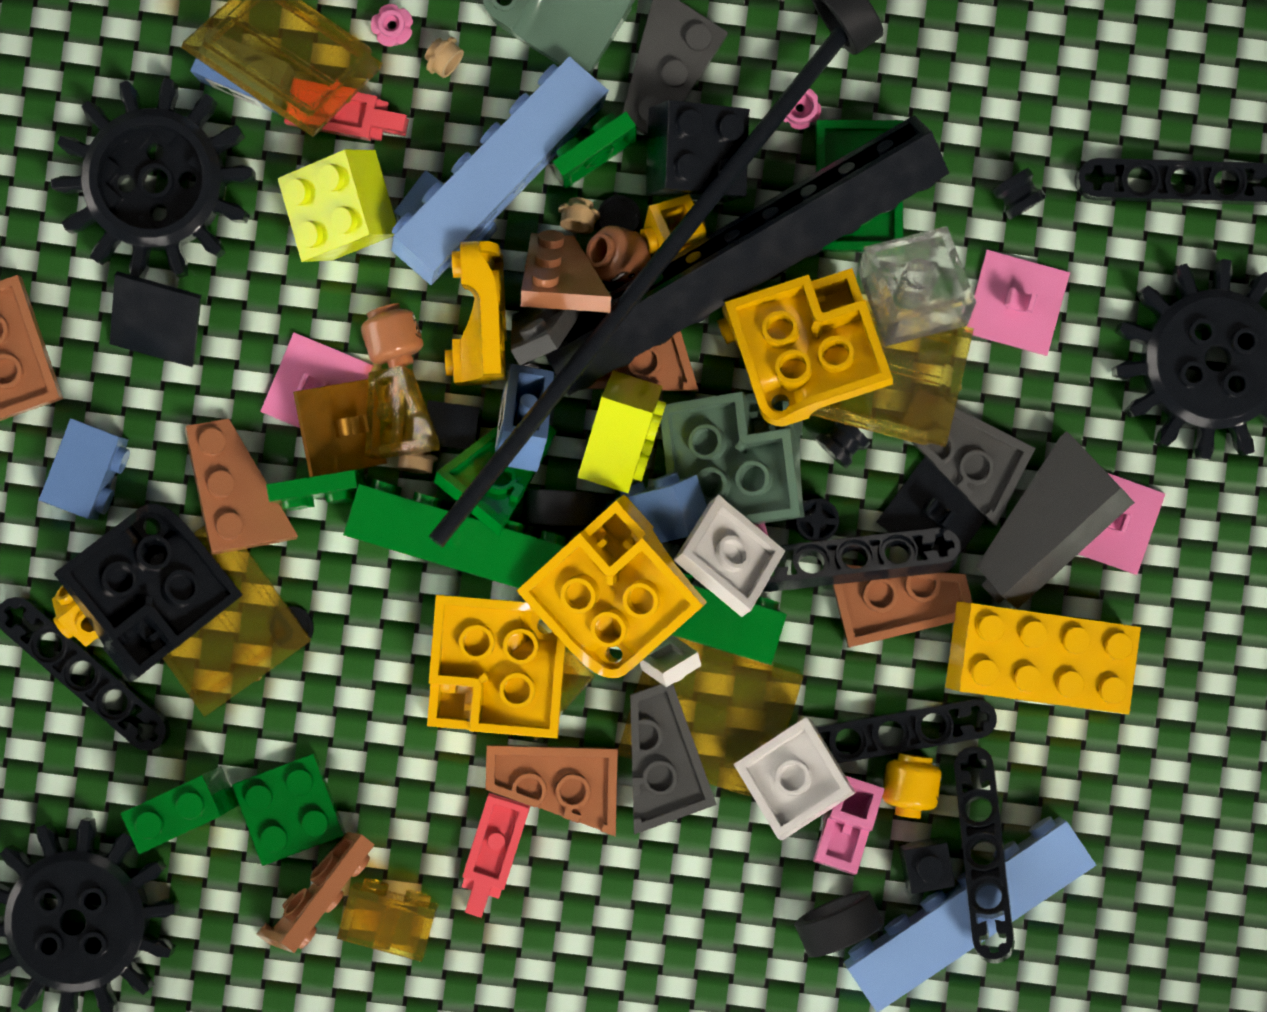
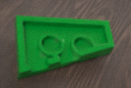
[434,425,557,536]

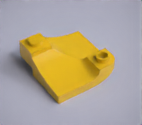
[445,241,507,386]
[724,268,893,426]
[517,494,707,678]
[427,595,567,739]

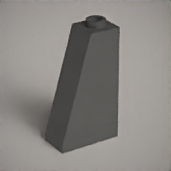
[976,431,1135,609]

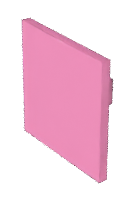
[964,250,1070,356]
[260,332,374,428]
[1078,473,1166,575]

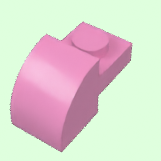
[813,776,884,875]

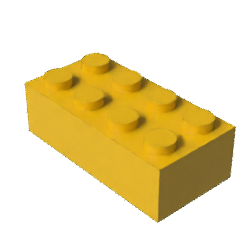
[945,601,1141,715]

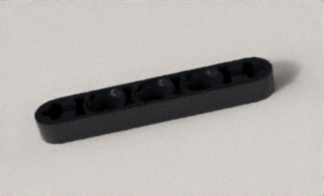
[1075,158,1267,205]
[763,528,961,592]
[0,597,170,751]
[815,698,997,764]
[954,746,1015,964]

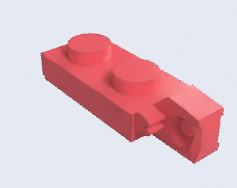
[284,80,409,141]
[462,792,531,918]

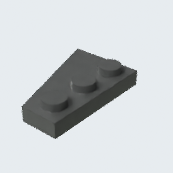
[622,0,728,137]
[511,307,583,366]
[898,389,1036,526]
[630,683,717,835]

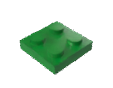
[553,111,636,190]
[266,470,367,511]
[232,752,346,866]

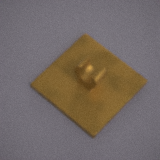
[293,379,387,477]

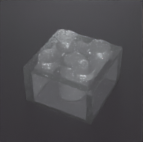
[858,226,976,346]

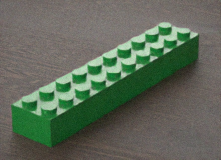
[343,479,787,665]

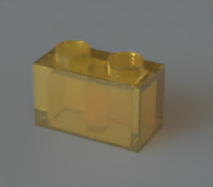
[337,878,439,962]

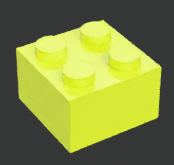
[277,149,397,262]
[577,370,667,493]

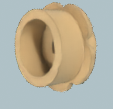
[425,37,464,78]
[558,197,601,234]
[395,443,438,475]

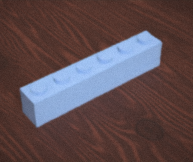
[391,56,609,285]
[844,816,1096,1012]

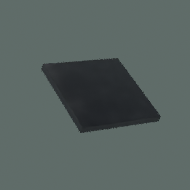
[109,271,202,367]
[876,456,986,573]

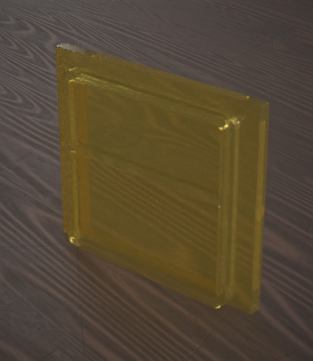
[181,0,383,137]
[811,300,974,447]
[163,526,312,717]
[618,636,804,797]

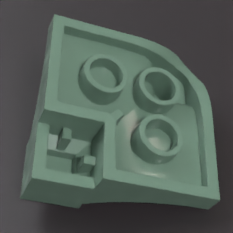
[483,0,635,75]
[661,392,804,525]

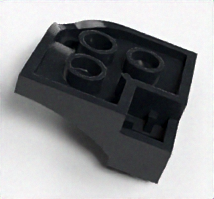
[54,504,243,682]

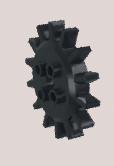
[51,78,256,279]
[1111,259,1267,460]
[0,817,180,1012]

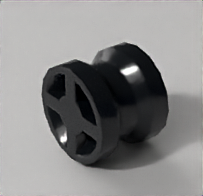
[992,168,1047,220]
[815,414,871,469]
[794,498,839,542]

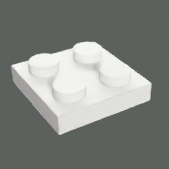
[673,495,785,617]
[734,717,856,841]

